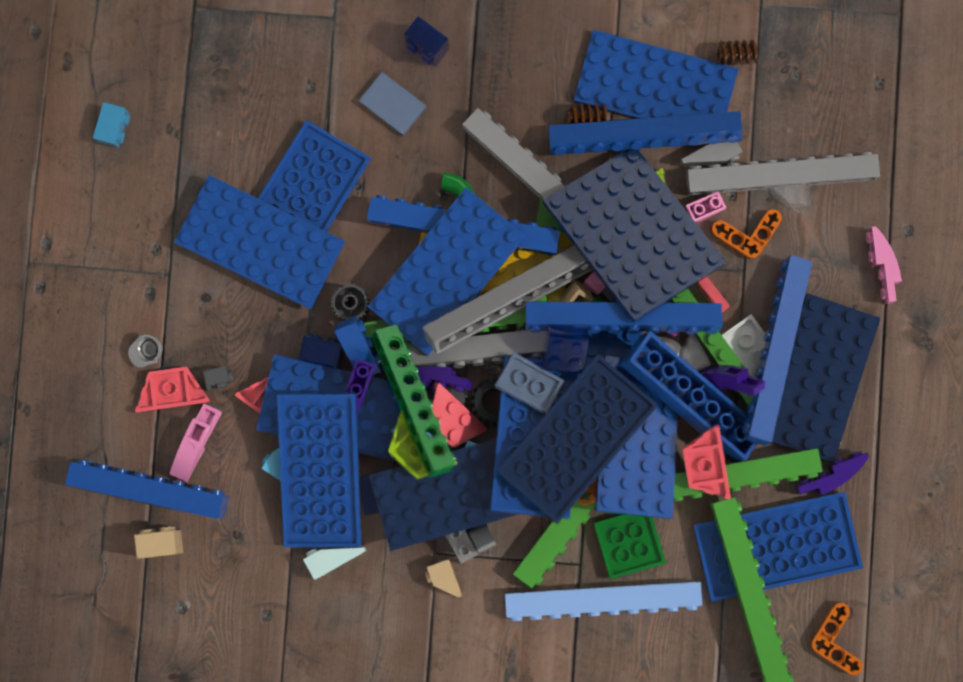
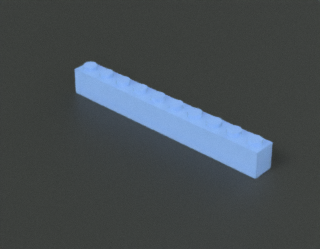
[505,581,702,621]

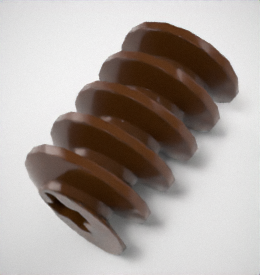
[717,40,758,65]
[568,103,607,124]

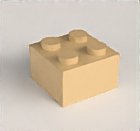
[135,527,183,559]

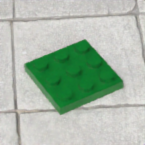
[593,514,666,580]

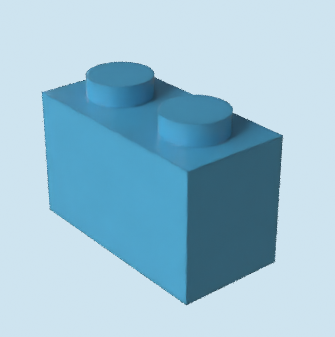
[93,102,130,148]

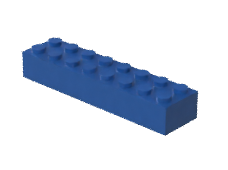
[620,331,757,463]
[65,459,230,519]

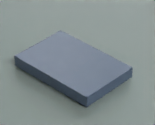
[359,72,427,136]
[494,352,565,415]

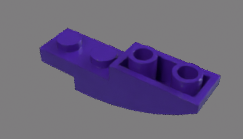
[345,358,376,416]
[699,365,765,396]
[404,366,472,393]
[795,451,869,495]

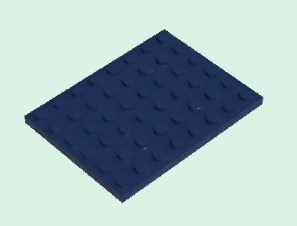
[542,149,726,323]

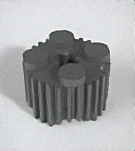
[331,283,370,321]

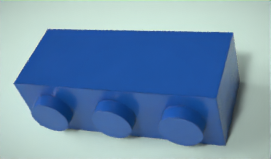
[334,315,382,375]

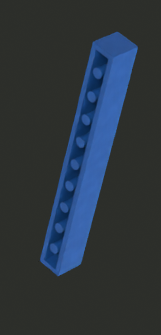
[549,111,742,156]
[367,195,560,256]
[742,255,813,446]
[525,302,723,334]

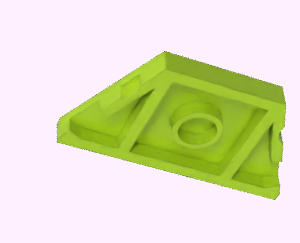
[388,412,458,479]

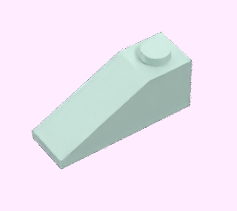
[303,547,367,580]

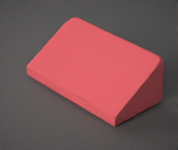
[696,277,730,312]

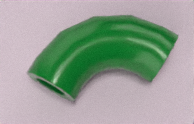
[441,172,475,199]

